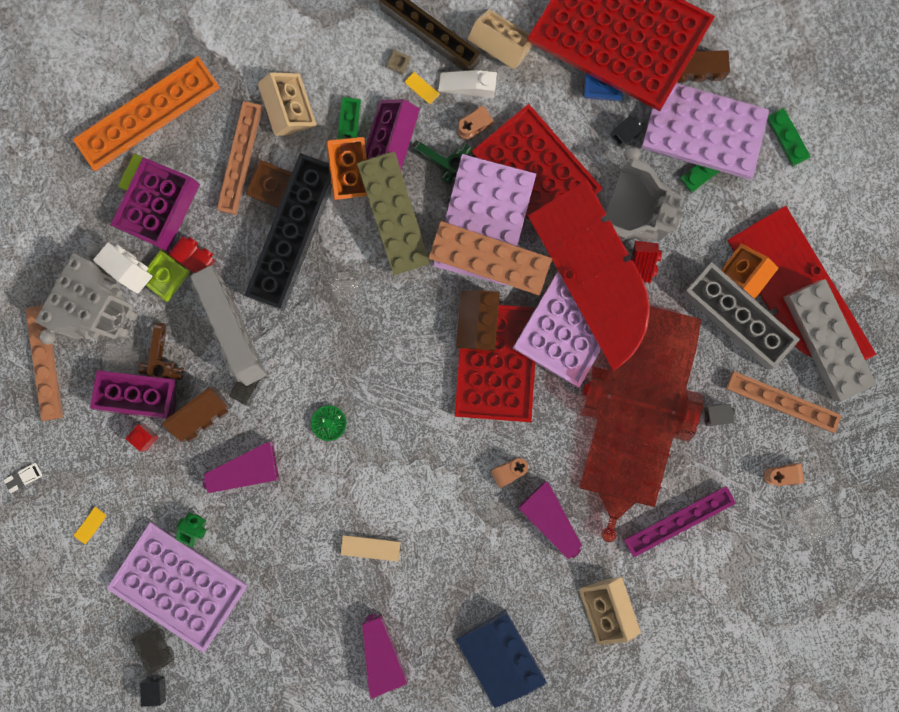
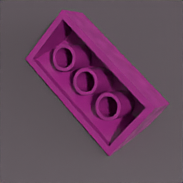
[365,99,420,169]
[90,370,176,420]

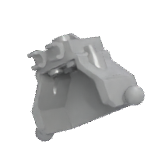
[603,147,684,243]
[35,245,138,345]

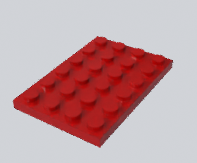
[471,104,603,223]
[455,305,536,423]

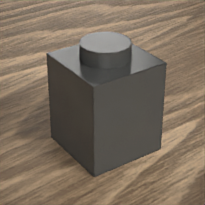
[704,404,736,426]

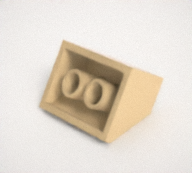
[467,9,532,69]
[258,73,317,136]
[579,577,641,645]

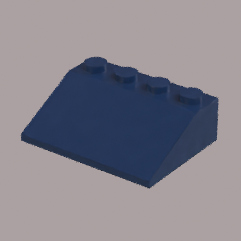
[456,610,547,708]

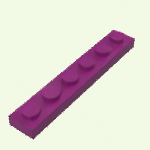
[623,486,736,558]

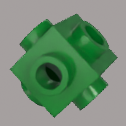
[175,512,207,548]

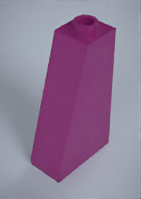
[202,442,280,493]
[518,481,582,560]
[362,613,408,699]

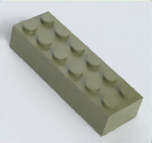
[357,151,430,276]

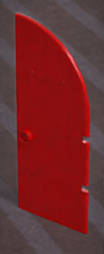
[528,180,649,370]
[727,206,877,360]

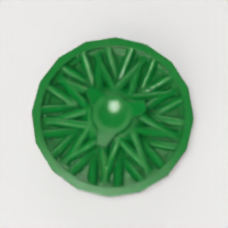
[311,405,347,441]

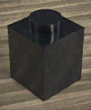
[611,115,643,149]
[140,675,166,707]

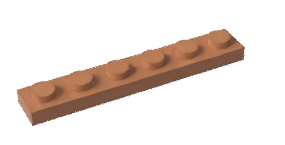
[217,101,263,215]
[25,305,63,421]
[726,371,842,433]

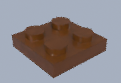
[246,160,292,208]

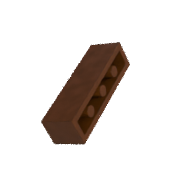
[677,50,730,83]

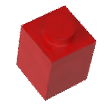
[125,424,159,452]

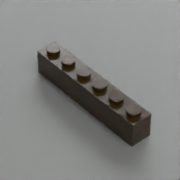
[379,0,481,71]

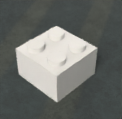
[93,242,153,293]

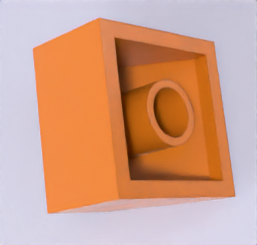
[721,244,778,299]

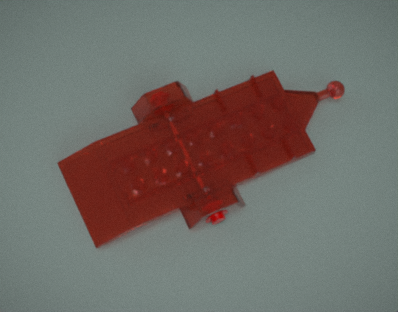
[579,306,703,543]

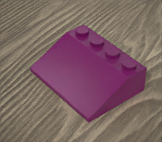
[110,157,200,252]

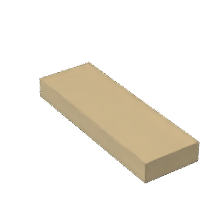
[341,535,401,562]

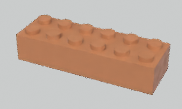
[429,221,552,295]

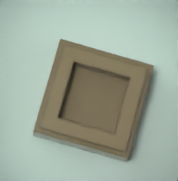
[386,49,411,75]

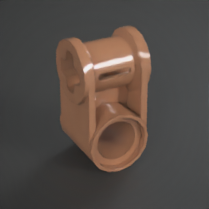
[458,106,494,139]
[490,458,528,488]
[764,463,805,486]

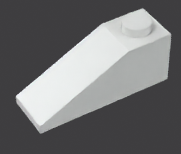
[438,70,497,98]

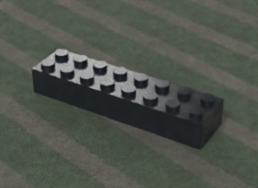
[244,153,332,312]

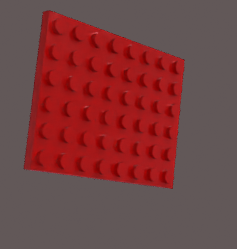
[527,0,715,112]

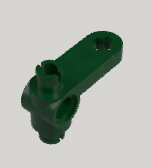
[411,140,473,184]

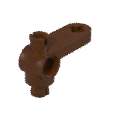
[138,322,184,380]

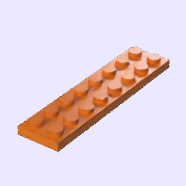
[72,56,220,172]

